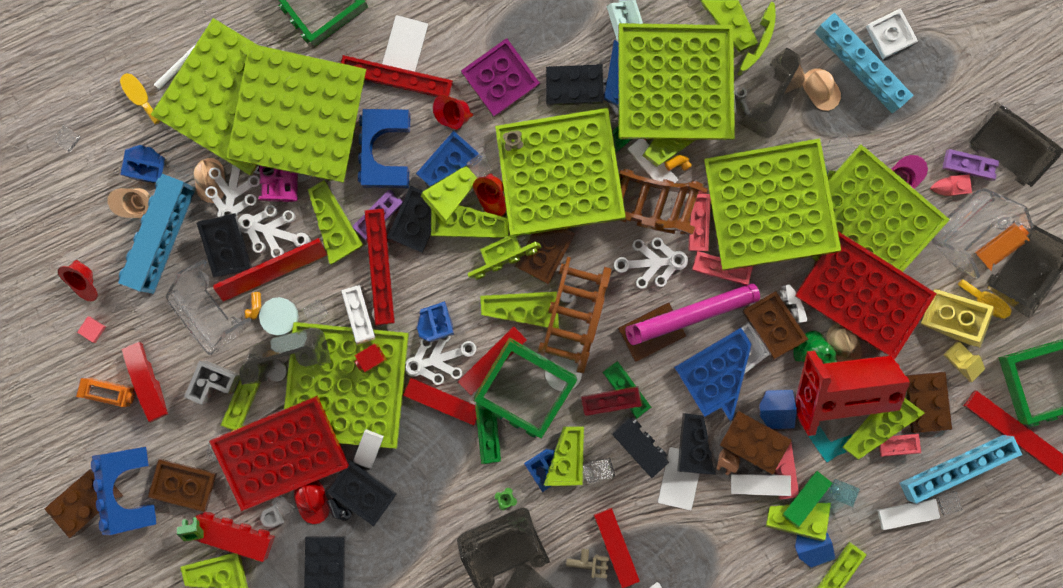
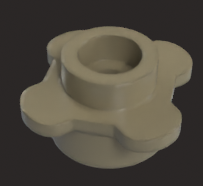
[503,131,523,151]

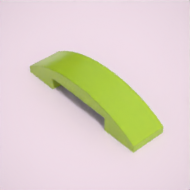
[737,2,776,76]

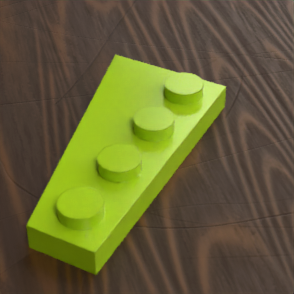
[700,0,758,52]
[308,180,364,265]
[431,206,508,238]
[480,291,559,329]
[843,398,925,460]

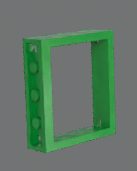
[278,0,368,48]
[474,337,578,439]
[998,339,1063,427]

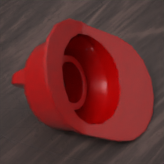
[433,95,473,130]
[473,174,507,216]
[57,260,98,302]
[294,480,330,524]

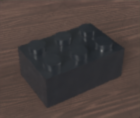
[609,416,669,478]

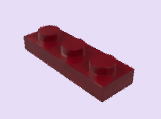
[581,386,642,416]

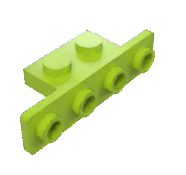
[467,236,541,280]

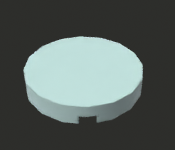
[259,297,299,336]

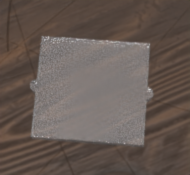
[822,133,856,171]

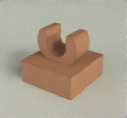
[717,448,740,475]

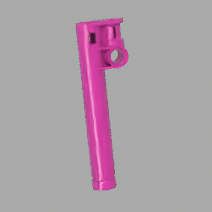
[258,166,298,202]
[625,284,760,345]

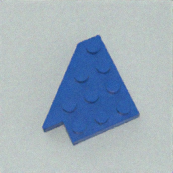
[674,327,752,421]

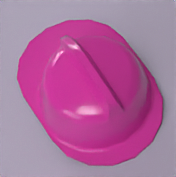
[891,155,928,189]

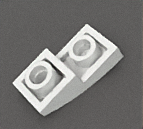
[780,285,807,323]
[353,429,384,469]

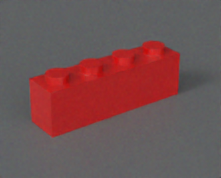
[195,512,275,562]

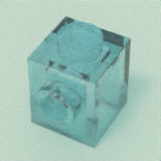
[828,479,860,507]

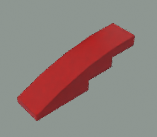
[458,326,527,395]
[121,342,168,423]

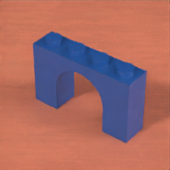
[358,109,411,189]
[91,447,157,535]

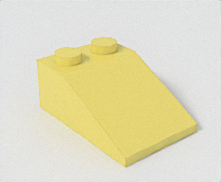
[921,289,994,348]

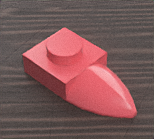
[930,174,972,196]

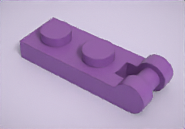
[942,149,999,181]
[352,189,403,240]

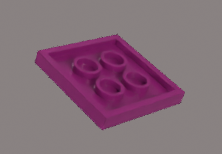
[461,38,540,118]

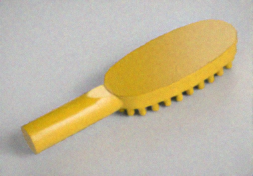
[120,73,161,125]
[958,279,1012,319]

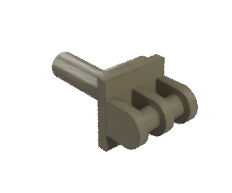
[566,548,609,578]

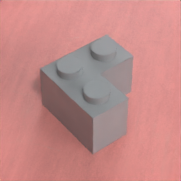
[184,361,242,405]

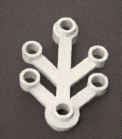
[205,165,260,216]
[238,205,311,258]
[614,237,688,289]
[405,336,476,385]

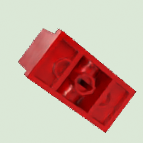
[795,351,910,436]

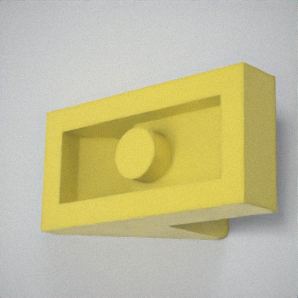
[944,342,985,382]

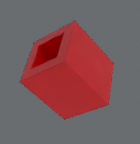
[354,343,387,372]

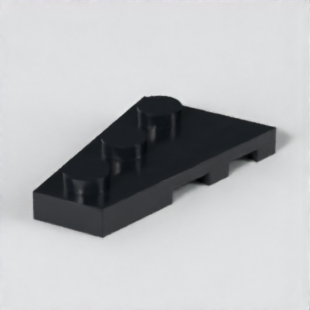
[677,413,716,475]

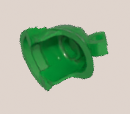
[793,331,837,364]

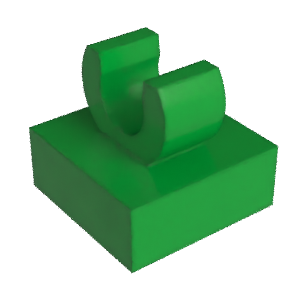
[177,517,204,542]

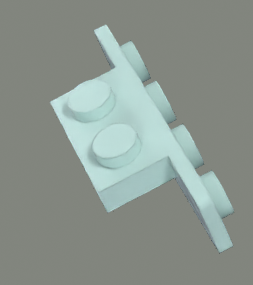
[607,0,643,41]

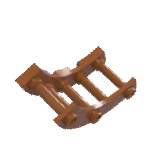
[618,169,708,235]
[537,257,612,374]

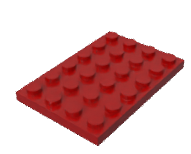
[795,231,937,359]
[209,395,349,511]

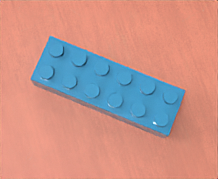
[118,174,196,294]

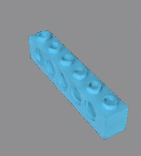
[815,12,914,113]
[900,435,1022,503]

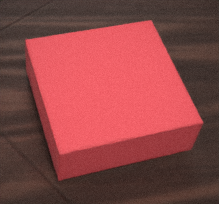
[77,316,106,343]

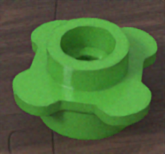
[495,488,517,510]

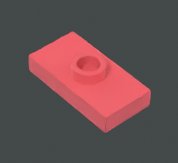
[879,434,921,457]

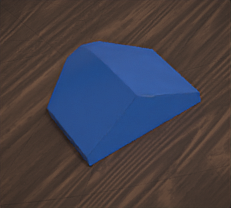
[120,145,165,183]
[417,301,454,343]
[759,390,797,429]
[524,449,555,492]
[795,533,836,568]

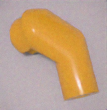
[664,155,692,171]
[245,292,261,320]

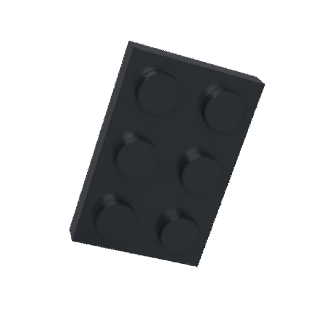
[546,64,603,106]
[387,186,431,253]
[196,213,252,278]
[327,460,397,527]
[304,536,345,588]

